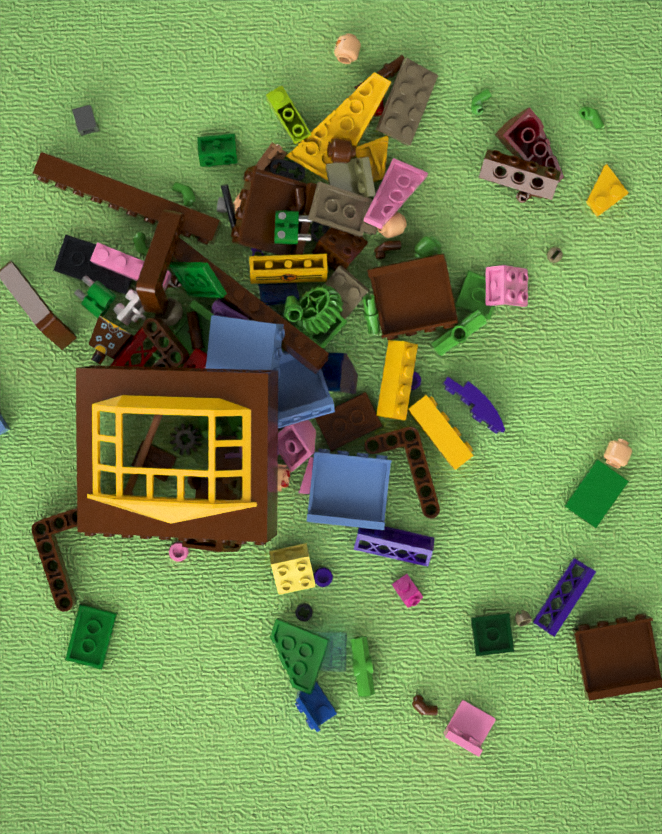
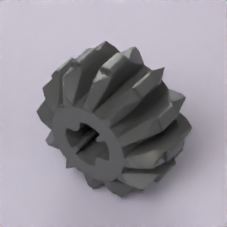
[170,423,202,456]

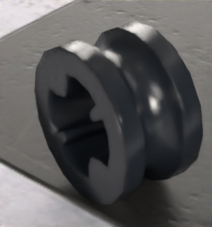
[295,603,313,622]

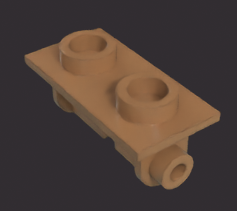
[255,142,288,172]

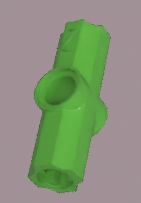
[431,309,487,357]
[350,636,375,697]

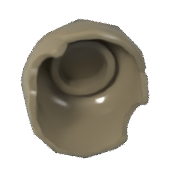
[155,298,183,327]

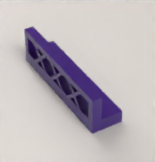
[353,526,435,567]
[532,558,596,637]

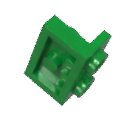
[197,133,238,167]

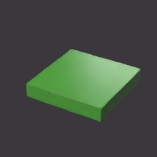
[455,270,495,320]

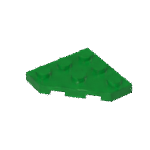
[270,618,330,695]

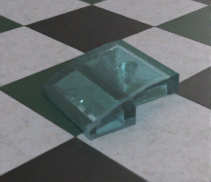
[311,631,347,672]

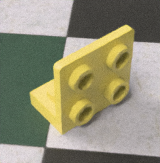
[269,543,316,594]

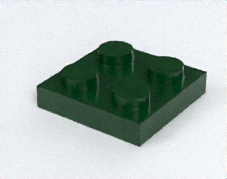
[470,612,514,656]

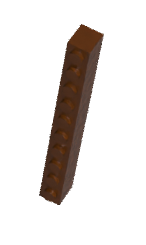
[33,152,221,245]
[171,237,329,374]

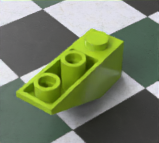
[266,85,311,144]

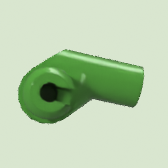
[471,89,492,115]
[579,107,605,130]
[172,182,196,207]
[133,232,149,256]

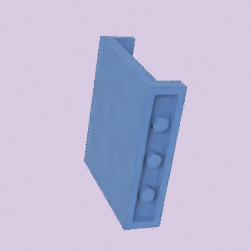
[206,315,285,379]
[278,351,335,428]
[307,449,392,530]

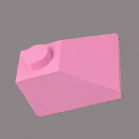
[278,420,316,472]

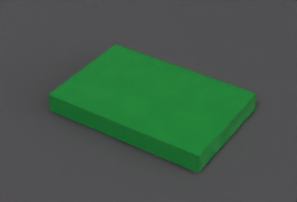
[170,262,227,298]
[564,459,629,528]
[65,604,118,670]

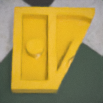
[355,135,389,182]
[586,164,629,217]

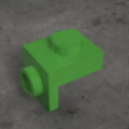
[197,416,222,439]

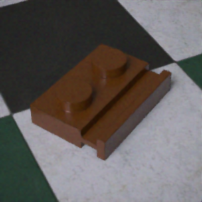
[131,440,178,482]

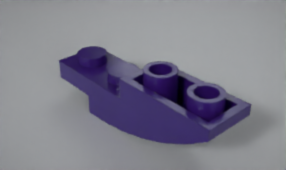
[442,377,505,434]

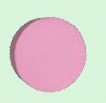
[169,542,189,561]

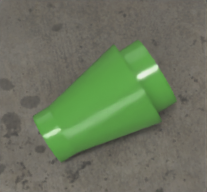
[284,296,303,322]

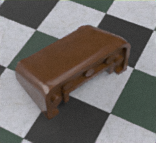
[182,476,242,552]

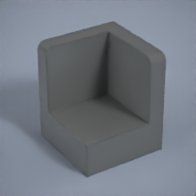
[72,105,100,136]

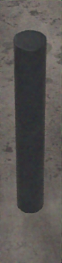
[221,184,237,229]

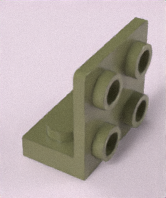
[326,157,376,197]

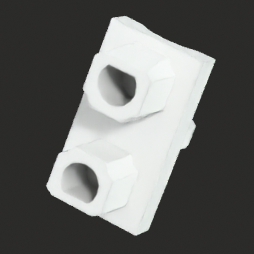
[113,289,146,326]

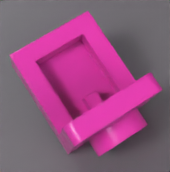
[391,574,423,608]

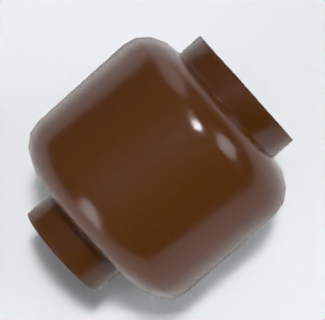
[327,137,356,164]

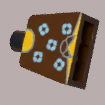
[89,316,134,365]

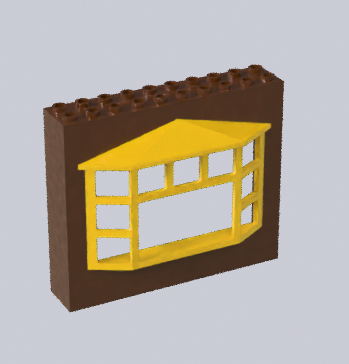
[76,365,278,545]

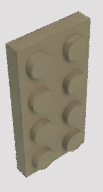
[376,58,438,146]

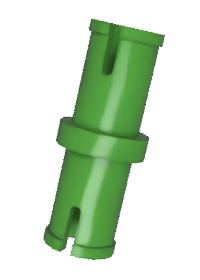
[362,295,380,334]

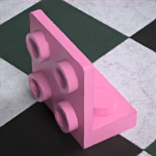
[486,265,528,307]
[443,700,495,757]

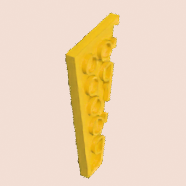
[286,72,392,181]

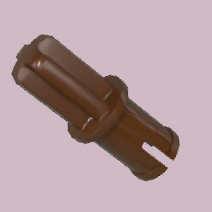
[187,311,204,350]

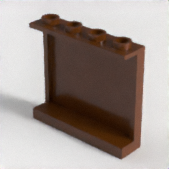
[231,165,317,255]
[367,253,458,340]
[573,613,662,701]

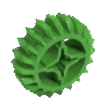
[296,284,343,334]

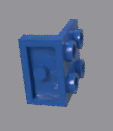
[295,681,337,732]

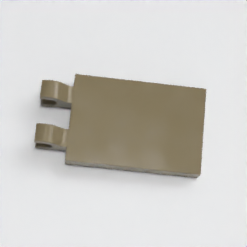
[308,182,377,237]

